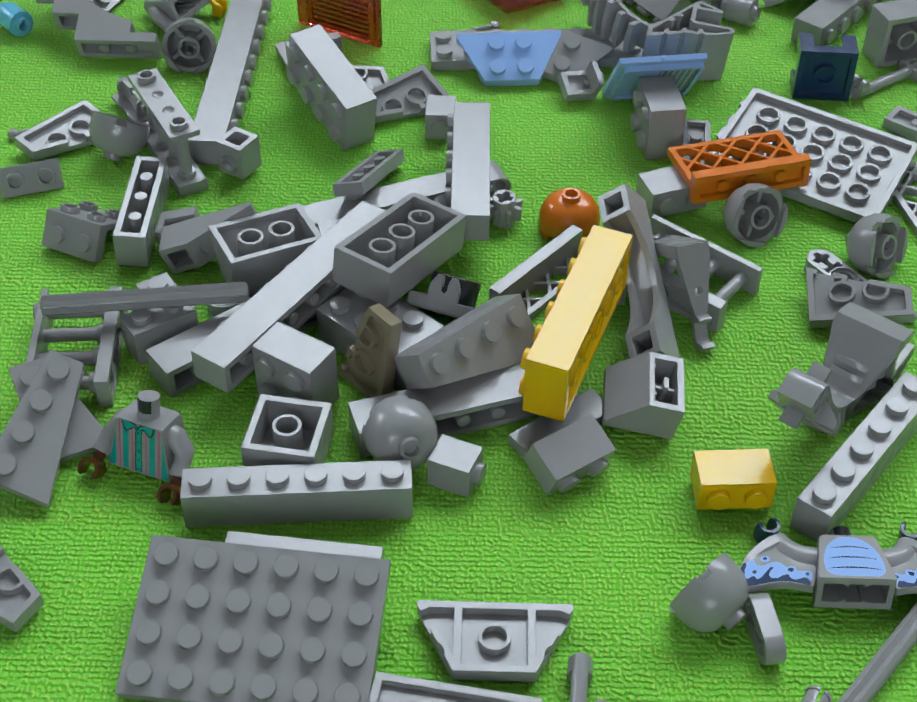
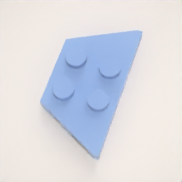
[456,30,562,87]

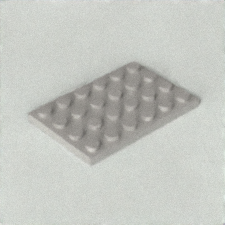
[704,87,917,223]
[115,535,391,702]

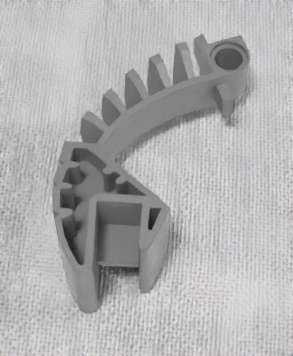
[581,0,734,81]
[768,302,916,436]

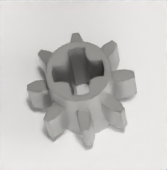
[490,190,523,228]

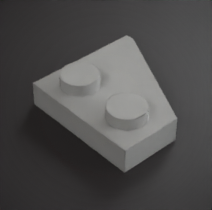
[543,29,613,83]

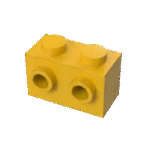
[690,449,777,510]

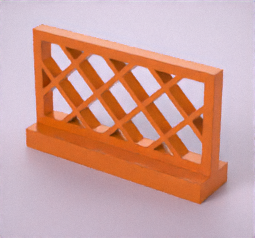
[667,130,812,204]

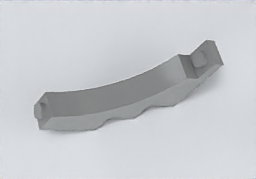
[36,0,162,58]

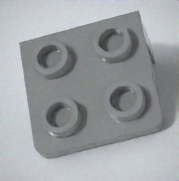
[42,201,120,262]

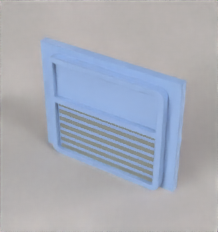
[601,53,708,100]

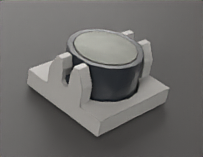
[407,271,482,318]

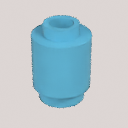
[0,2,33,37]

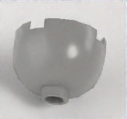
[161,17,217,74]
[89,111,151,161]
[723,183,788,247]
[846,213,908,279]
[362,395,438,469]
[669,553,749,633]

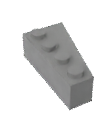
[393,294,535,389]

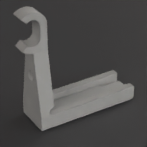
[654,235,716,352]

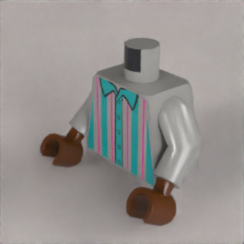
[77,390,194,505]

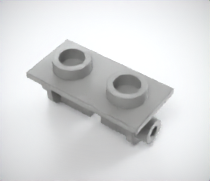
[111,77,148,123]
[0,158,64,198]

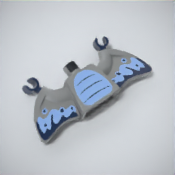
[740,518,917,609]

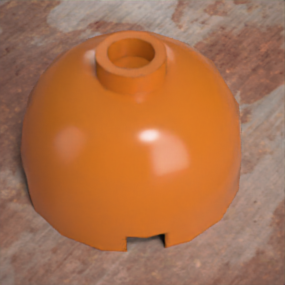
[538,187,600,241]

